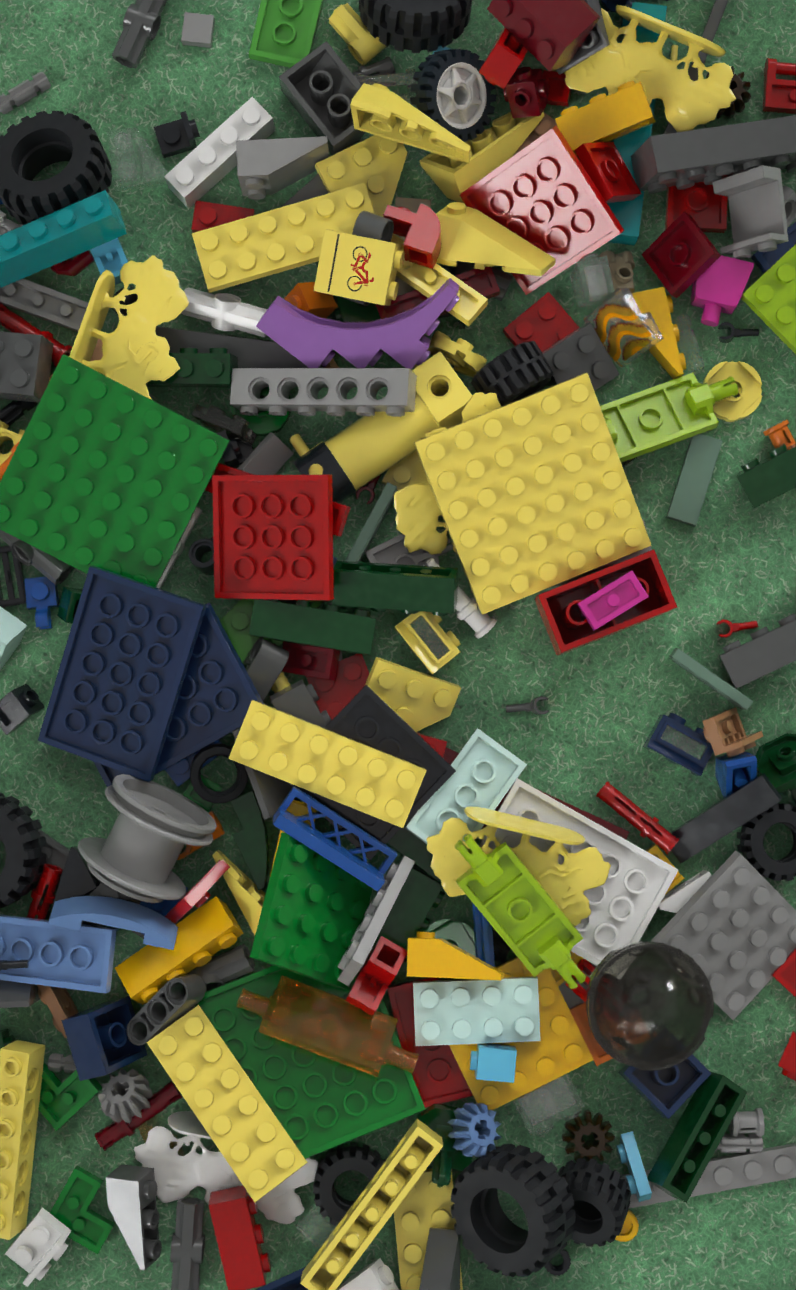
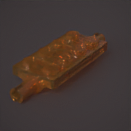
[236,976,419,1077]

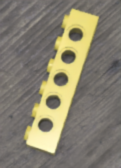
[0,1040,45,1240]
[300,1118,443,1290]

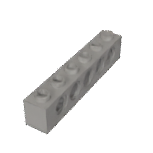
[230,368,417,417]

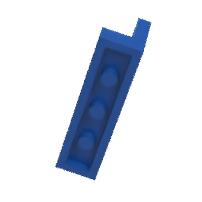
[273,786,398,892]

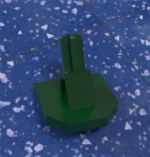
[755,733,796,804]
[416,1104,472,1187]

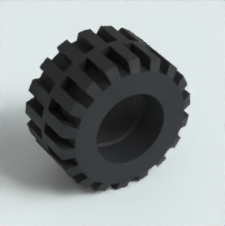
[471,341,554,407]
[737,803,796,881]
[313,1142,386,1226]
[558,1158,631,1247]

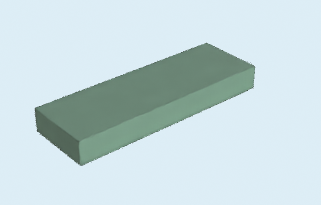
[666,434,723,527]
[345,482,398,562]
[669,648,753,710]

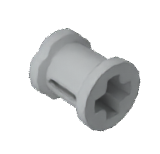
[729,1108,765,1137]

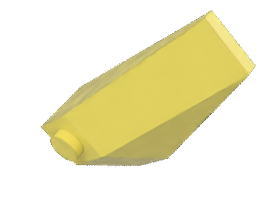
[350,83,471,163]
[419,111,545,204]
[436,202,555,276]
[212,850,266,935]

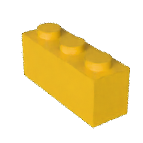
[555,81,656,156]

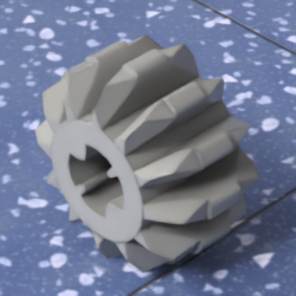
[98,1068,153,1124]

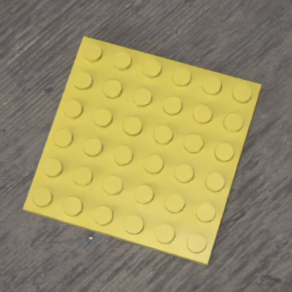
[414,373,652,615]

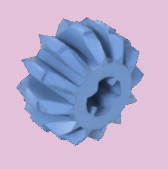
[447,1102,502,1157]

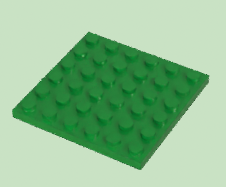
[0,354,230,588]
[194,966,426,1159]

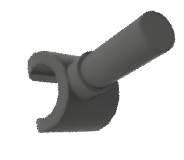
[506,696,549,715]

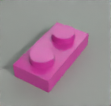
[577,570,649,631]

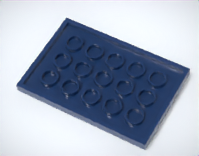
[38,566,207,782]
[93,603,264,787]

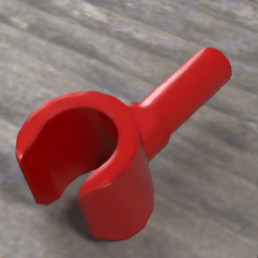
[716,619,758,638]

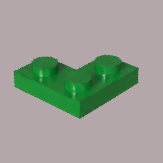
[39,1062,103,1131]
[50,1166,115,1254]

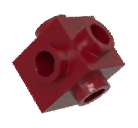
[504,67,549,118]

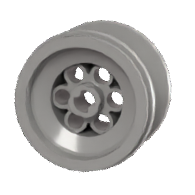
[78,774,217,903]

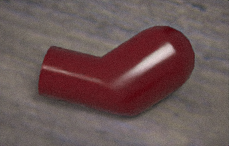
[51,251,95,276]

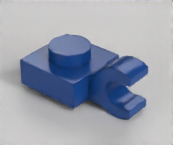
[24,576,59,630]

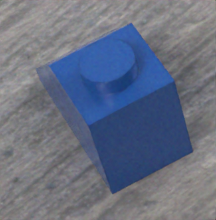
[715,751,757,798]

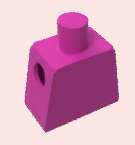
[691,255,754,327]

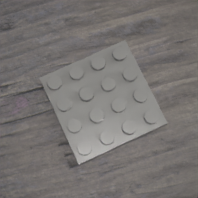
[651,850,796,1020]

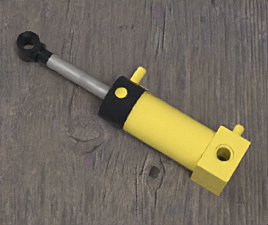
[189,351,472,575]

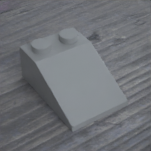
[236,136,329,200]

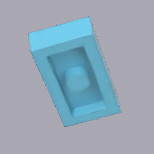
[616,1131,652,1202]

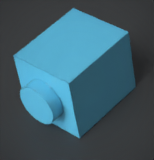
[470,1043,517,1083]

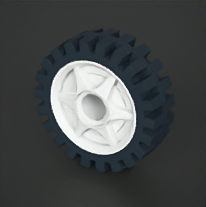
[410,49,496,142]

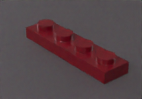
[376,267,500,319]

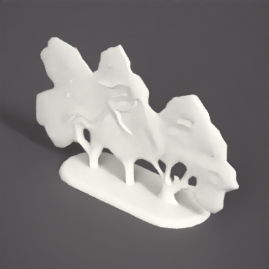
[134,1111,318,1225]

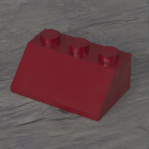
[487,0,600,72]

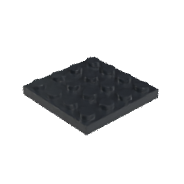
[289,685,456,860]

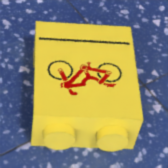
[314,229,405,306]

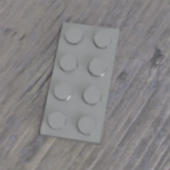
[337,855,415,986]

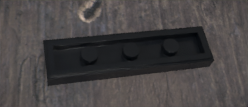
[670,773,782,863]

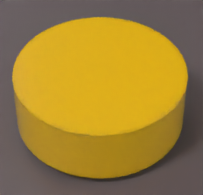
[615,1209,639,1242]

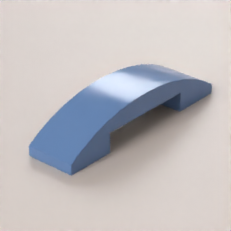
[48,896,178,950]

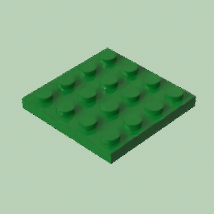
[250,833,373,990]

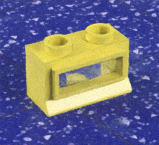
[394,611,461,676]

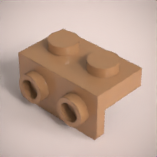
[702,707,764,758]

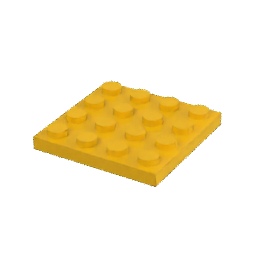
[449,957,594,1110]

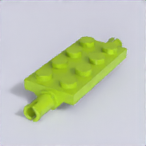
[600,373,738,463]
[455,834,586,989]

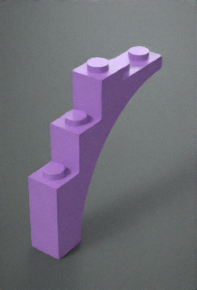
[256,278,460,369]

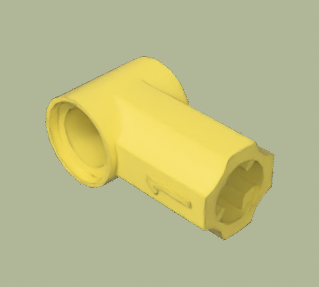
[329,3,386,65]

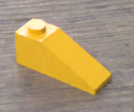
[407,931,504,981]

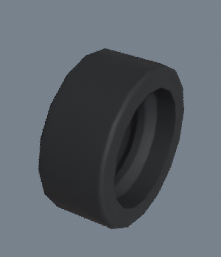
[190,744,248,804]

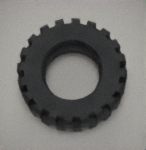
[359,0,472,53]
[0,111,112,225]
[0,793,47,909]
[451,1144,575,1277]

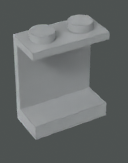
[713,165,789,259]

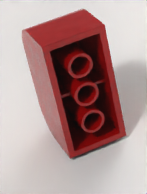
[534,549,677,656]

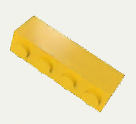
[114,896,244,1005]

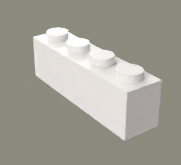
[164,97,275,209]

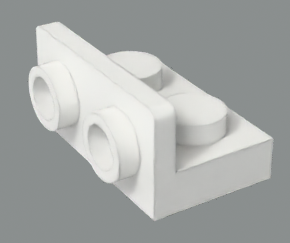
[5,1207,72,1287]

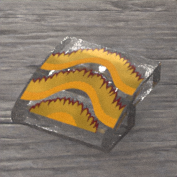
[583,287,664,368]

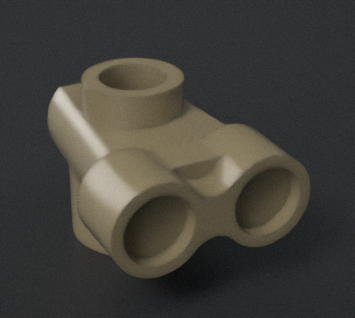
[598,251,635,300]

